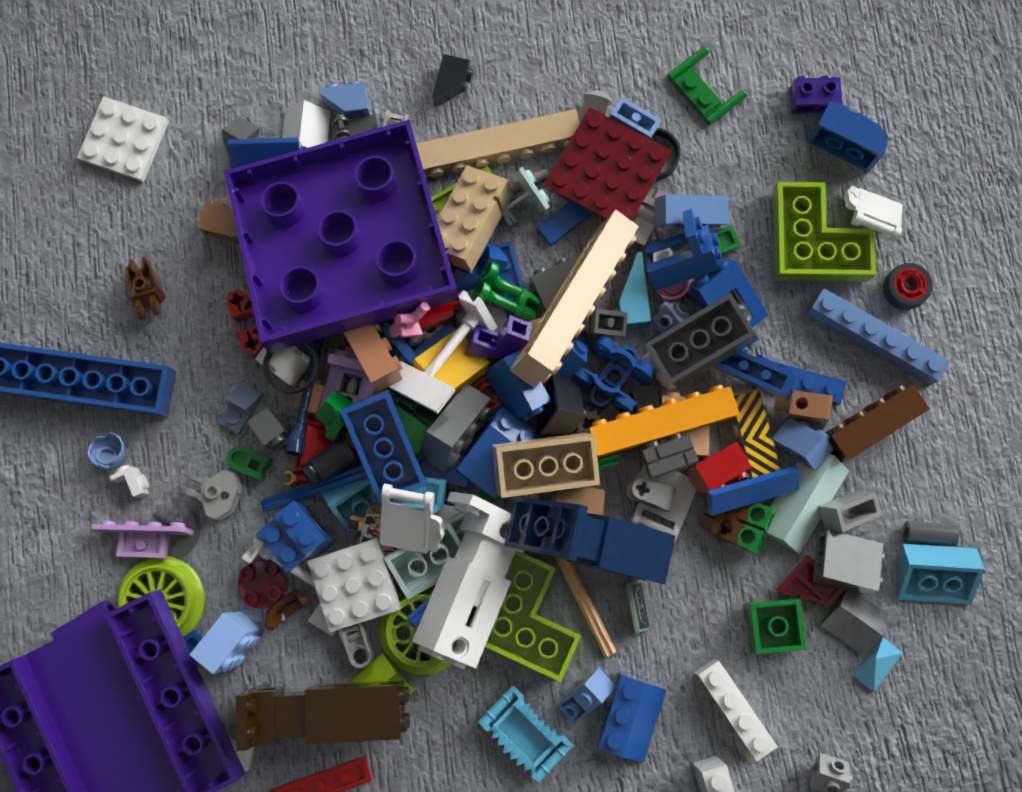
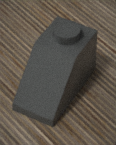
[588,308,628,337]

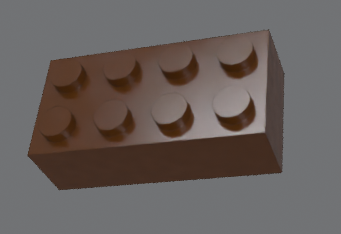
[825,384,930,463]

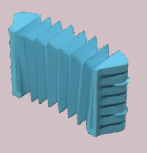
[478,685,574,783]

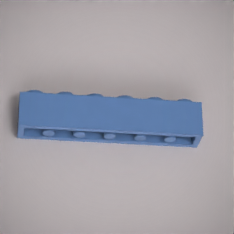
[805,288,950,386]

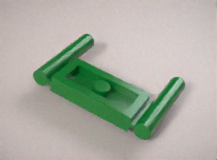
[667,46,747,126]

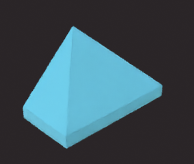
[853,637,902,692]

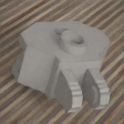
[183,470,243,520]

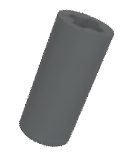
[903,521,959,547]

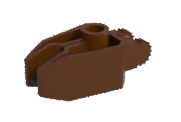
[125,256,166,320]

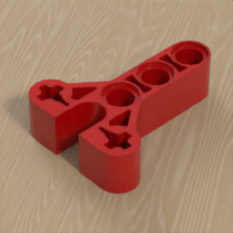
[226,289,263,358]

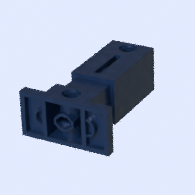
[504,496,675,584]

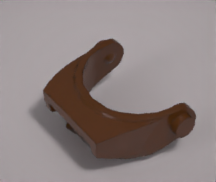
[264,589,309,631]

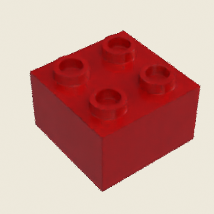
[685,442,752,496]

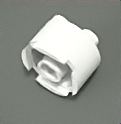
[255,346,311,387]

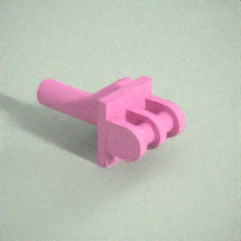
[389,302,430,338]

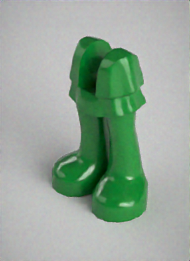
[473,261,541,321]

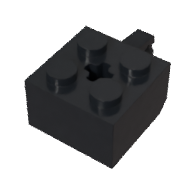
[535,374,586,438]

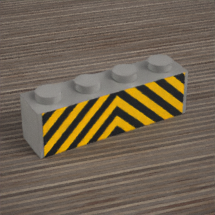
[731,388,780,480]

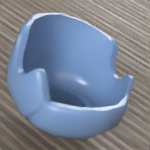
[87,432,126,470]

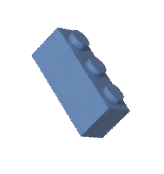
[654,195,729,231]

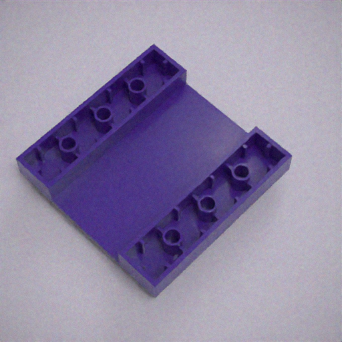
[0,589,245,792]

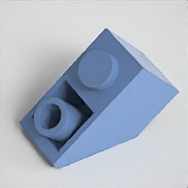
[319,81,370,118]
[557,668,616,724]

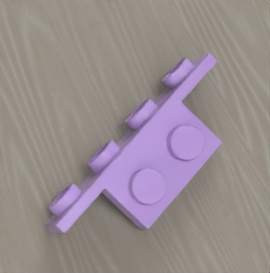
[91,521,193,559]

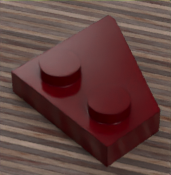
[776,555,844,607]

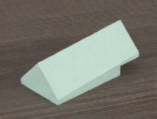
[757,454,849,554]
[384,512,465,600]

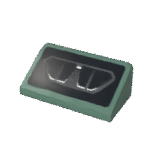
[623,581,650,633]

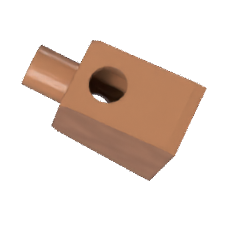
[774,391,833,427]

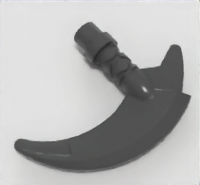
[144,508,201,560]

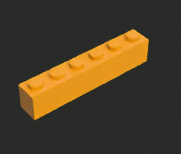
[588,385,740,458]

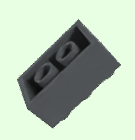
[420,383,491,474]

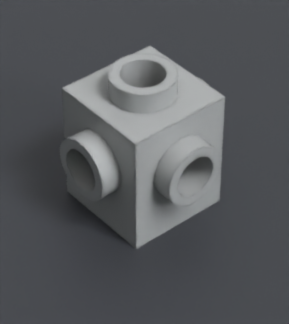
[810,753,852,792]

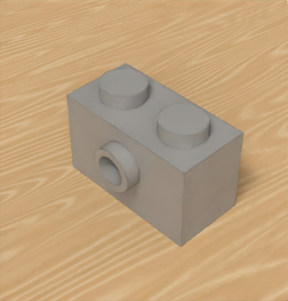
[819,490,882,532]

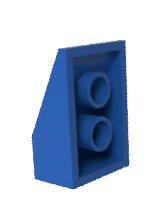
[455,407,540,500]

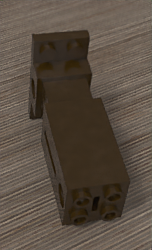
[235,680,410,751]

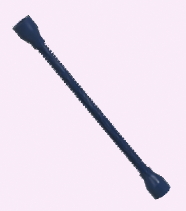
[284,338,325,457]

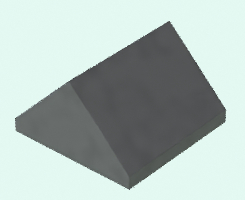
[820,590,889,655]

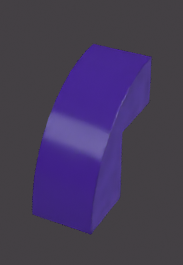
[465,315,532,358]

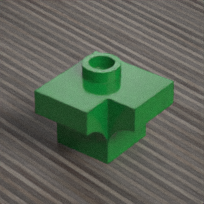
[315,390,353,442]

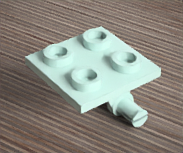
[495,167,550,226]

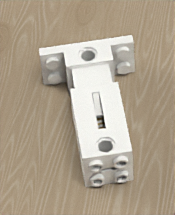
[412,492,524,669]

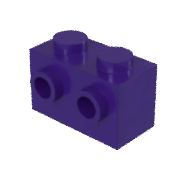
[789,75,842,114]

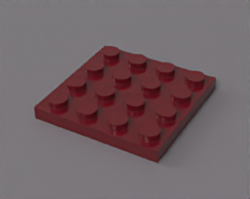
[544,107,672,221]

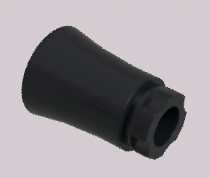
[300,436,358,487]

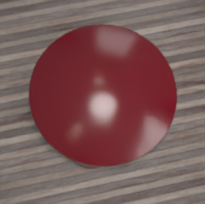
[238,559,286,609]

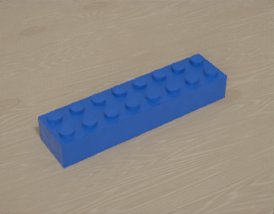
[0,343,176,418]

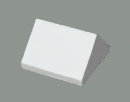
[282,100,331,149]

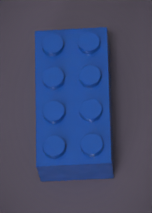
[340,389,427,504]

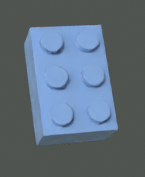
[190,611,263,674]

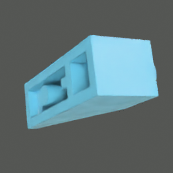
[614,252,651,329]

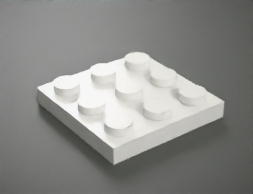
[77,96,169,182]
[307,537,402,632]

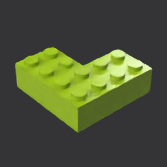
[772,182,876,282]
[485,551,581,682]

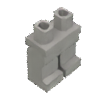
[631,189,667,251]

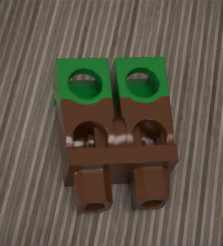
[700,502,775,556]

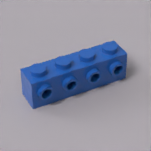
[712,348,796,400]

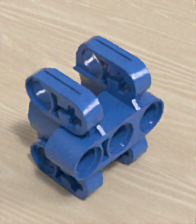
[572,334,658,416]

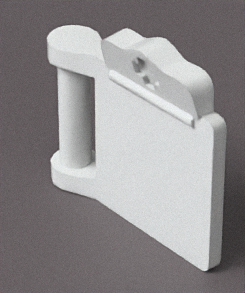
[843,185,902,241]
[630,465,696,543]
[380,484,445,554]

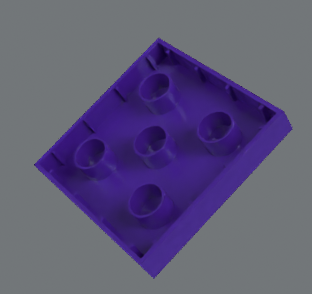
[224,120,460,353]

